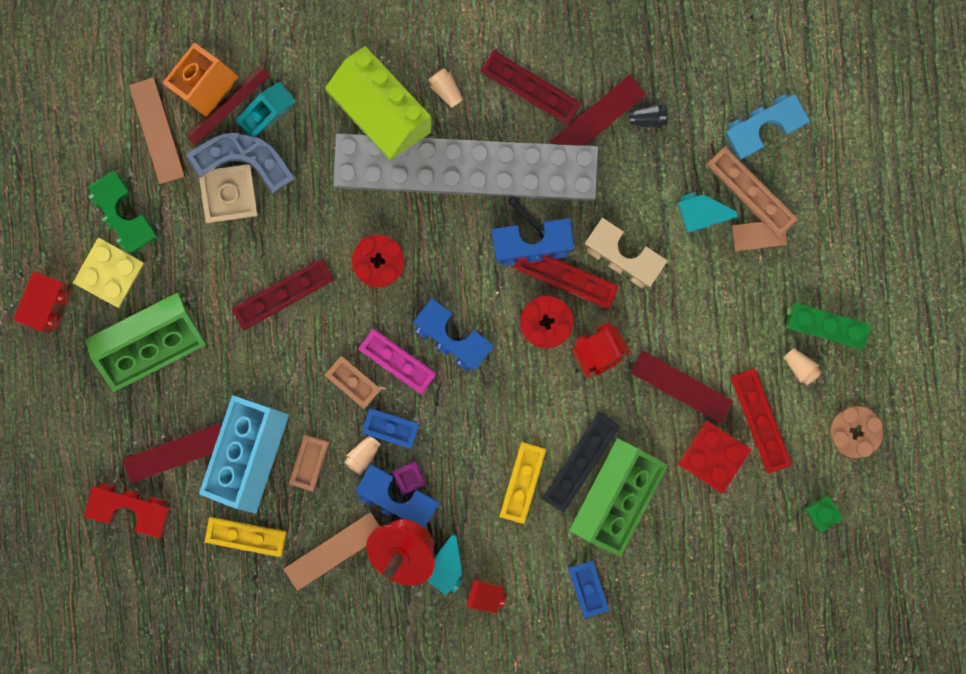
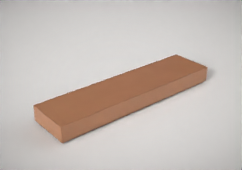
[129,77,185,185]
[706,146,799,239]
[284,512,381,591]

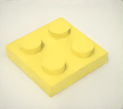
[73,237,145,308]

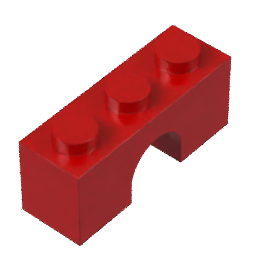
[84,483,171,538]

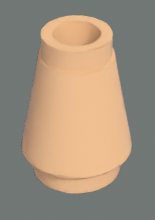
[428,68,463,108]
[784,348,822,386]
[344,435,381,475]

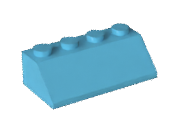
[199,395,289,513]

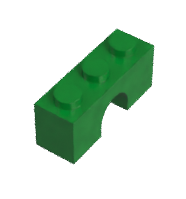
[88,170,159,254]
[785,303,871,350]

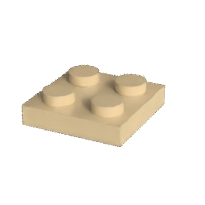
[199,164,258,224]

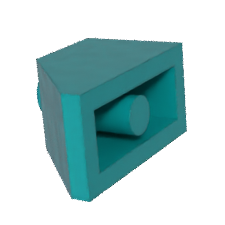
[236,82,296,138]
[677,192,738,234]
[427,533,463,595]

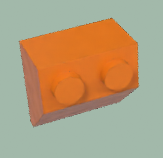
[163,43,239,117]

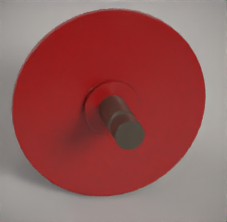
[366,519,435,586]

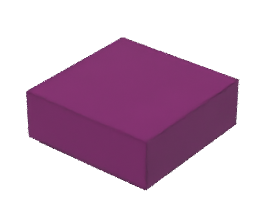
[392,461,427,495]

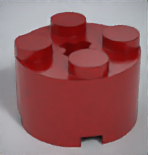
[352,235,405,288]
[520,296,573,349]
[571,322,632,379]

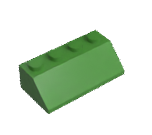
[85,292,206,392]
[569,438,668,557]

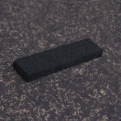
[542,412,620,513]

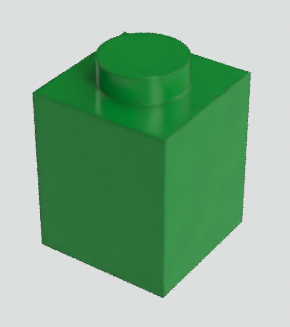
[803,496,843,533]

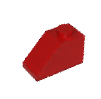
[466,578,507,613]

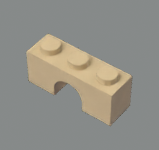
[584,218,667,289]

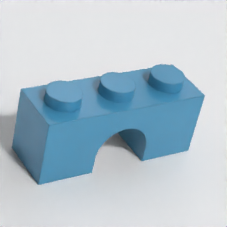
[724,93,810,160]

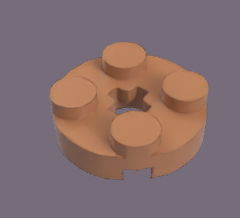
[830,406,883,458]

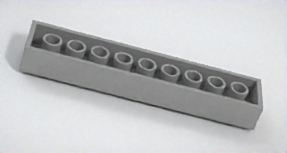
[333,134,598,201]

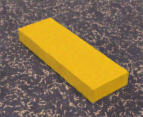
[499,442,546,524]
[204,517,287,557]

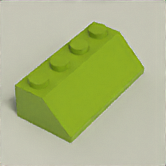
[325,46,431,161]

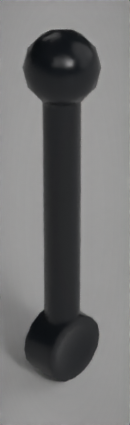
[508,197,544,239]

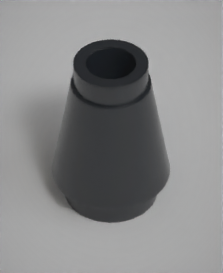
[629,103,668,128]

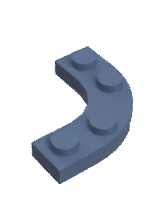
[185,133,295,194]

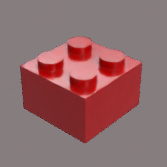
[13,271,72,333]
[677,421,751,494]

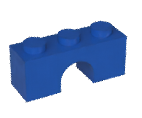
[491,218,574,266]
[413,298,494,372]
[355,464,439,528]

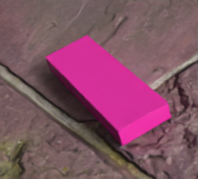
[358,328,437,395]

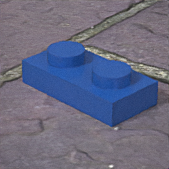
[362,408,419,449]
[568,560,609,618]

